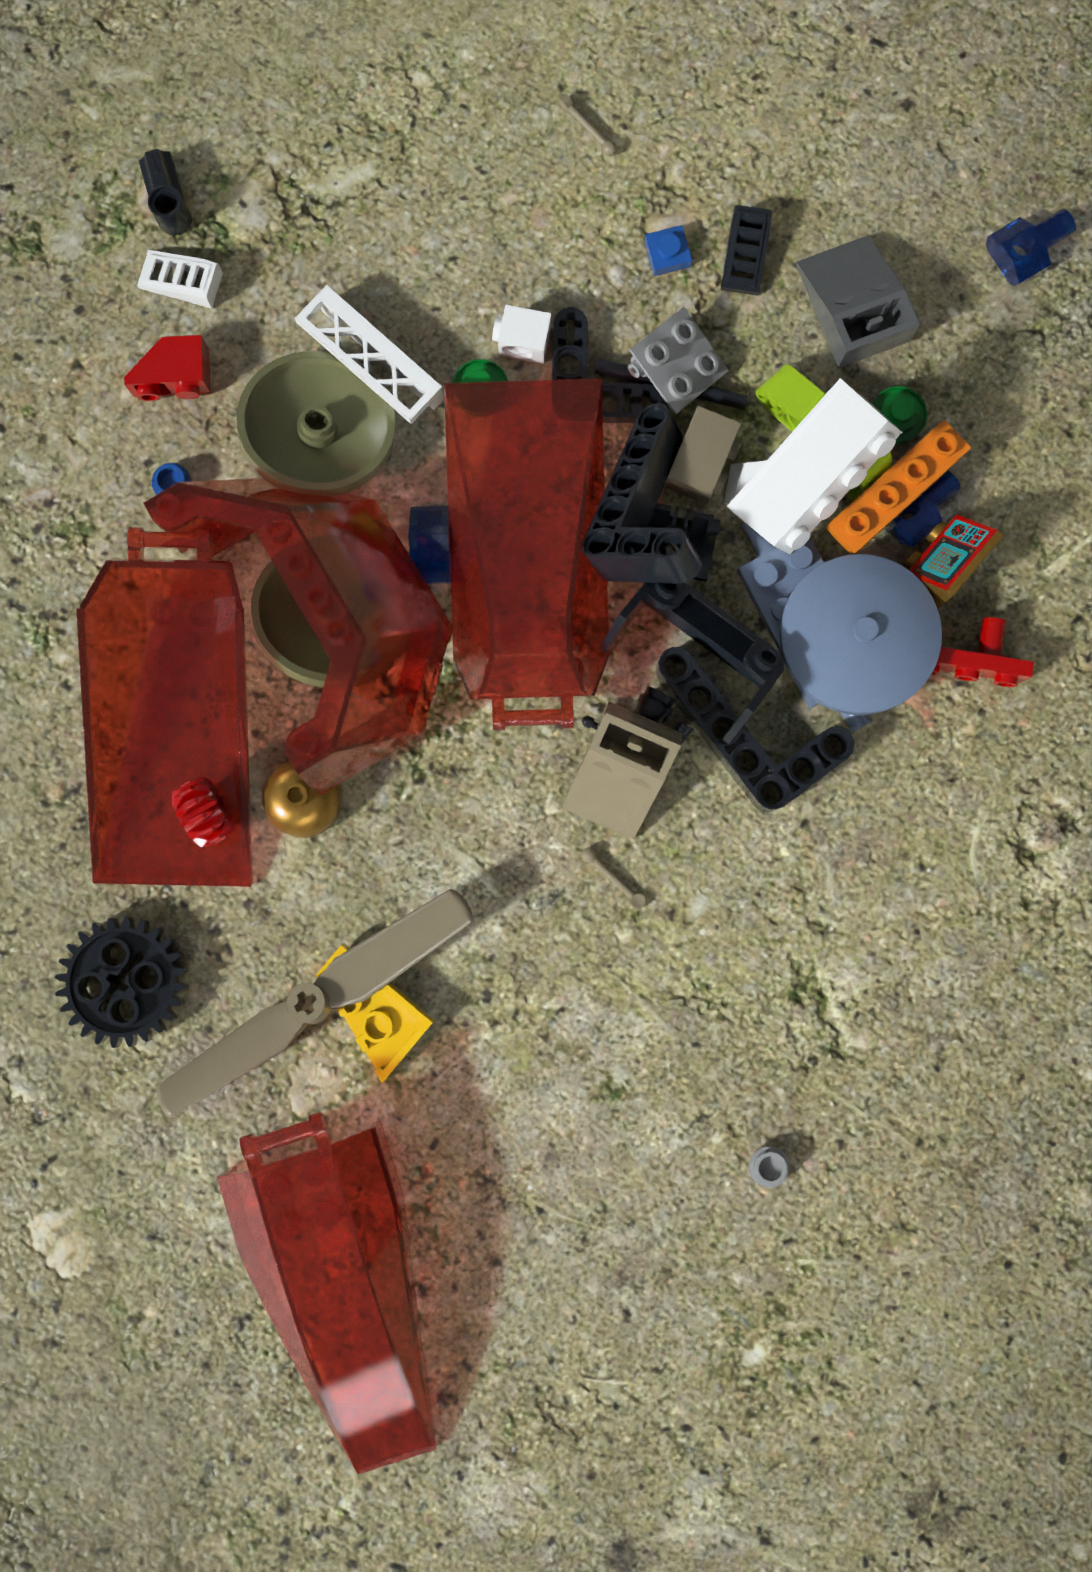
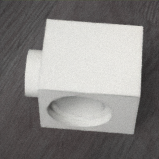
[492,305,551,364]

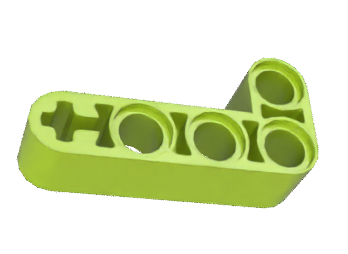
[755,364,892,501]

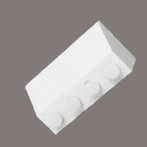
[727,378,902,554]

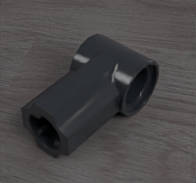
[138,149,192,236]

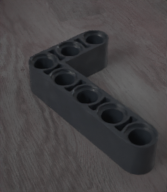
[581,403,702,584]
[656,647,854,812]

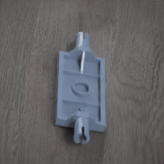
[737,523,873,733]

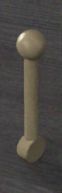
[558,94,617,156]
[581,847,646,909]

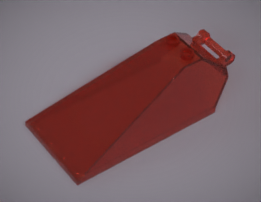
[444,379,610,731]
[76,527,253,887]

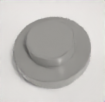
[749,1146,790,1188]

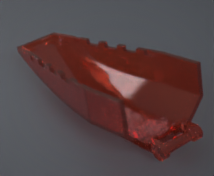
[217,1112,437,1475]

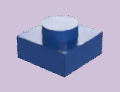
[644,225,692,276]

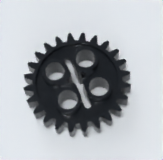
[55,917,189,1048]

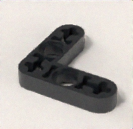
[552,307,664,424]

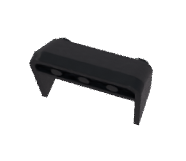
[599,583,785,744]

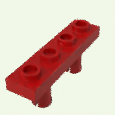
[931,617,1034,687]

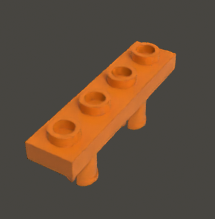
[826,420,972,555]

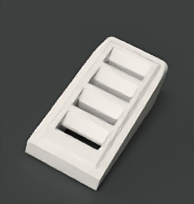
[137,250,223,309]

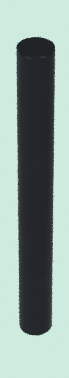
[595,358,748,410]

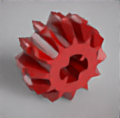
[172,777,234,847]

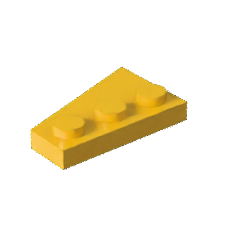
[316,943,435,1083]

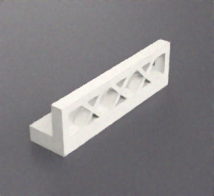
[295,285,444,424]

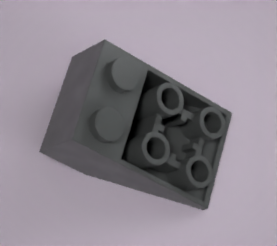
[796,235,920,368]

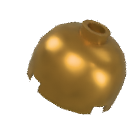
[262,759,342,838]

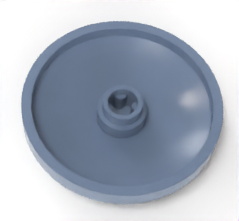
[779,554,942,715]

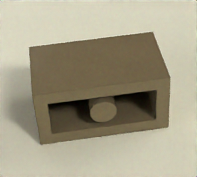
[665,406,743,505]

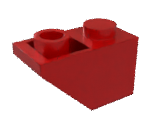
[124,335,211,401]

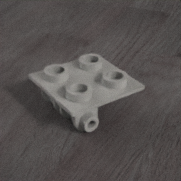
[628,307,729,415]

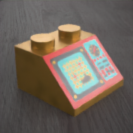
[902,515,1004,609]

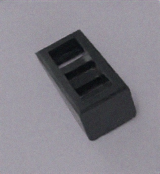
[720,205,772,296]

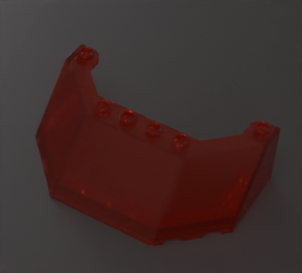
[143,478,454,796]

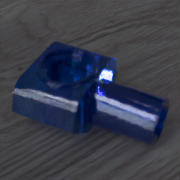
[986,209,1076,286]
[885,470,961,547]

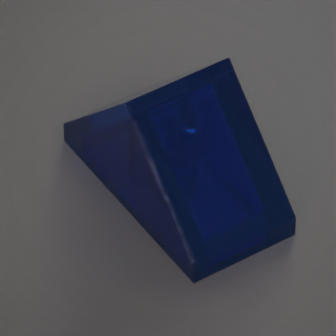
[408,506,452,585]

